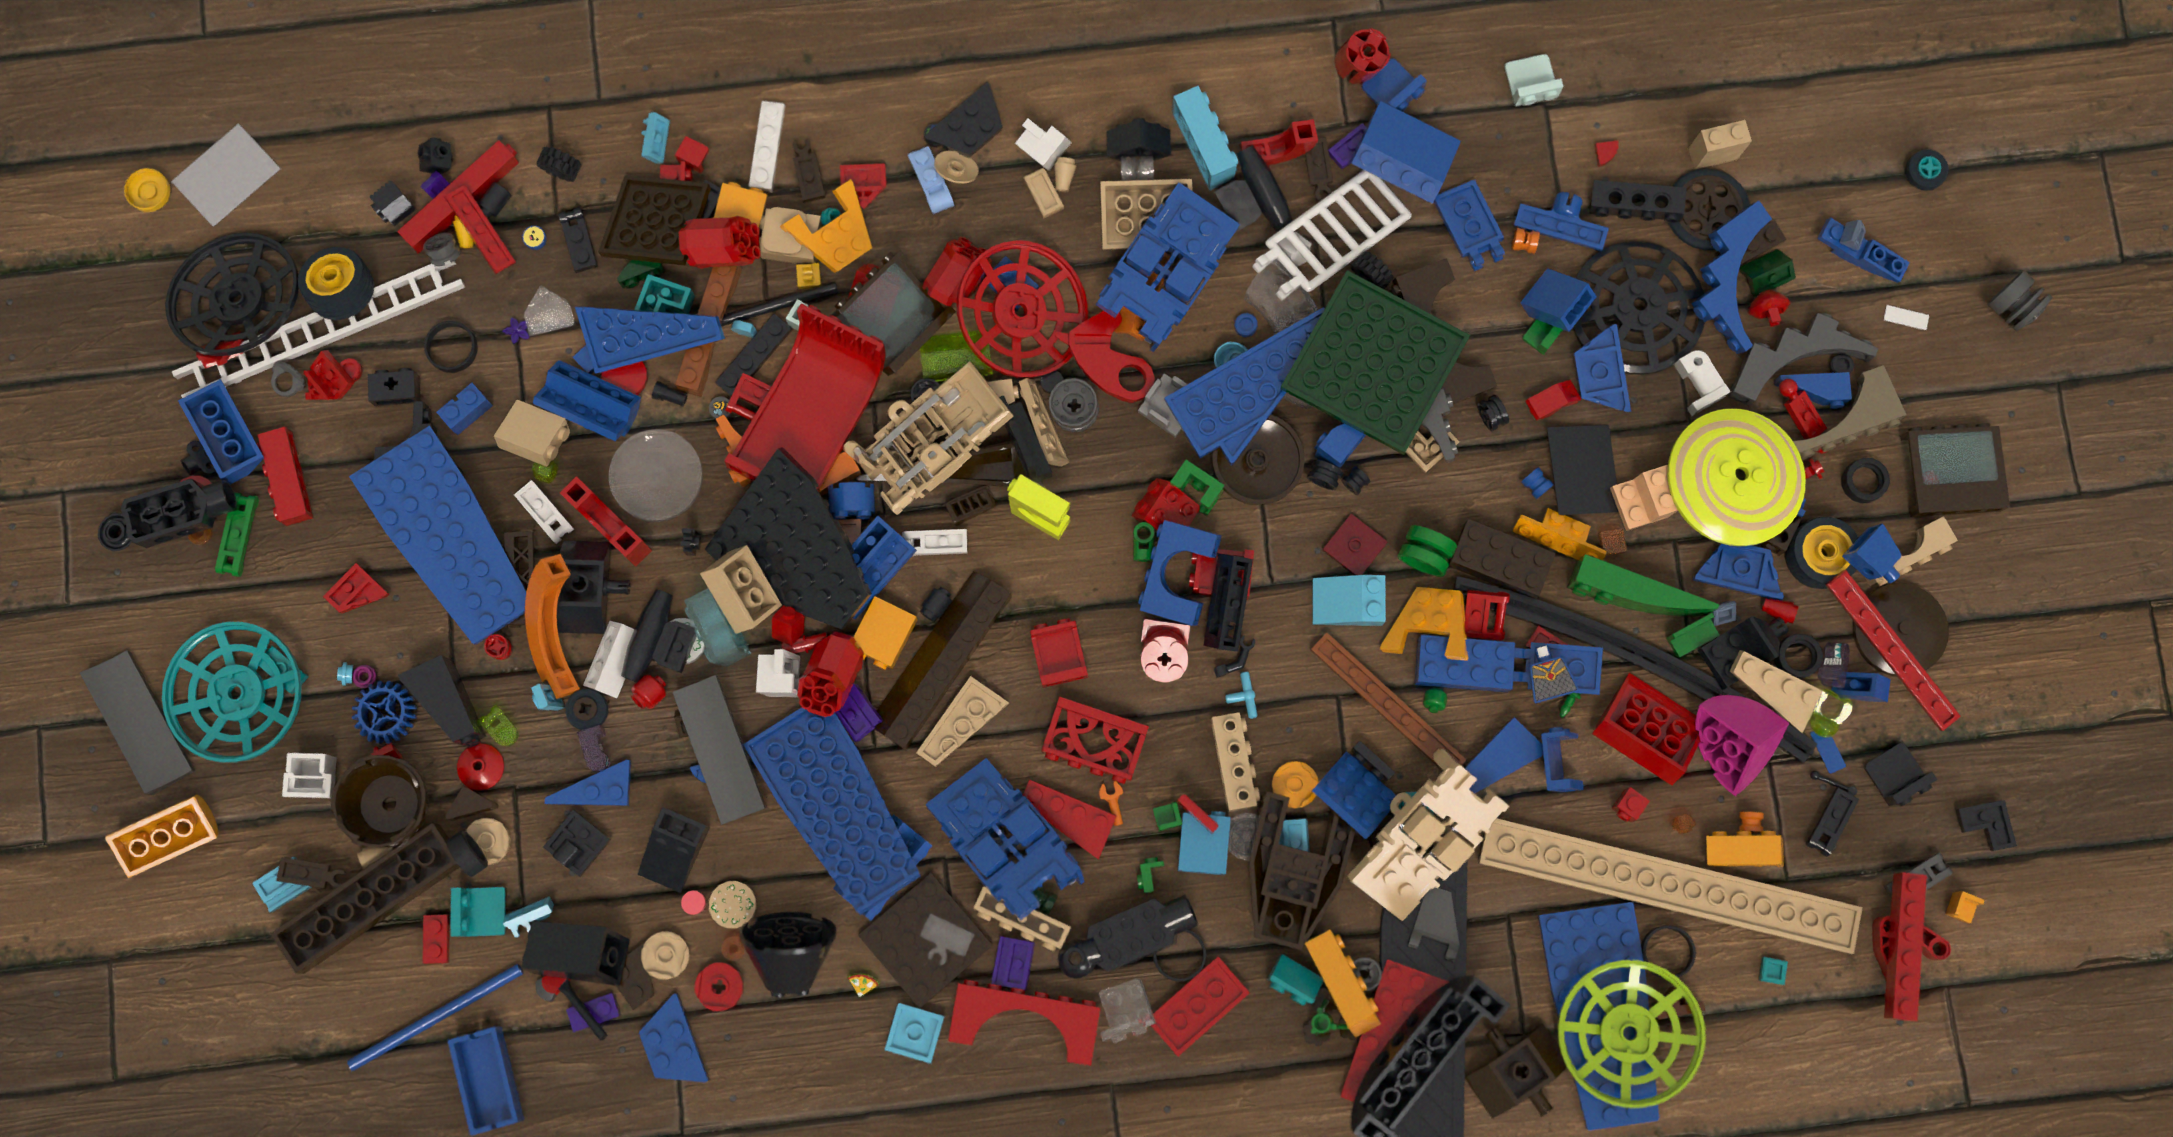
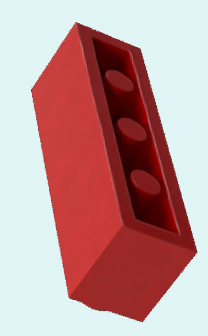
[257,427,313,526]

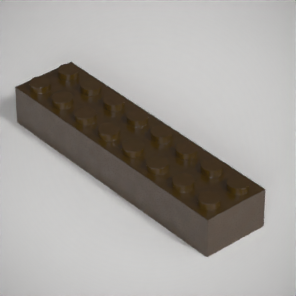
[270,823,460,974]

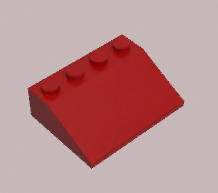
[1592,672,1701,785]

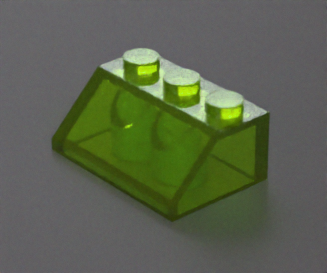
[920,329,993,381]

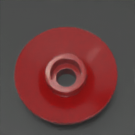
[457,743,504,791]

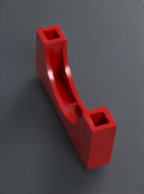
[948,979,1100,1066]

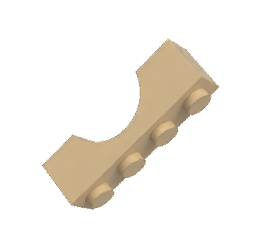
[1864,516,1958,587]

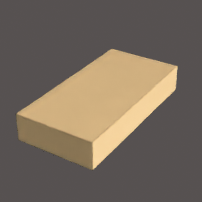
[1024,168,1064,218]

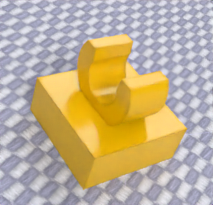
[796,263,821,289]

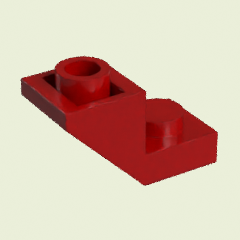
[1525,380,1582,421]

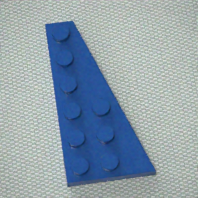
[575,306,725,374]

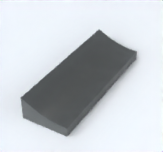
[80,650,195,795]
[673,675,767,825]

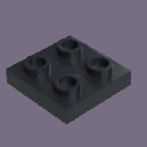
[543,810,611,877]

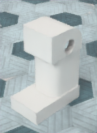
[1674,350,1730,416]

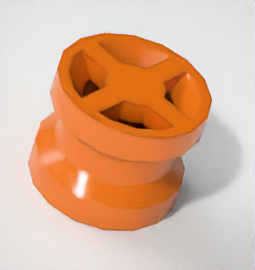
[1739,812,1764,833]

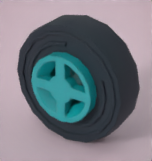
[1905,149,1949,191]

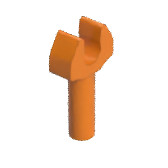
[1099,781,1123,826]

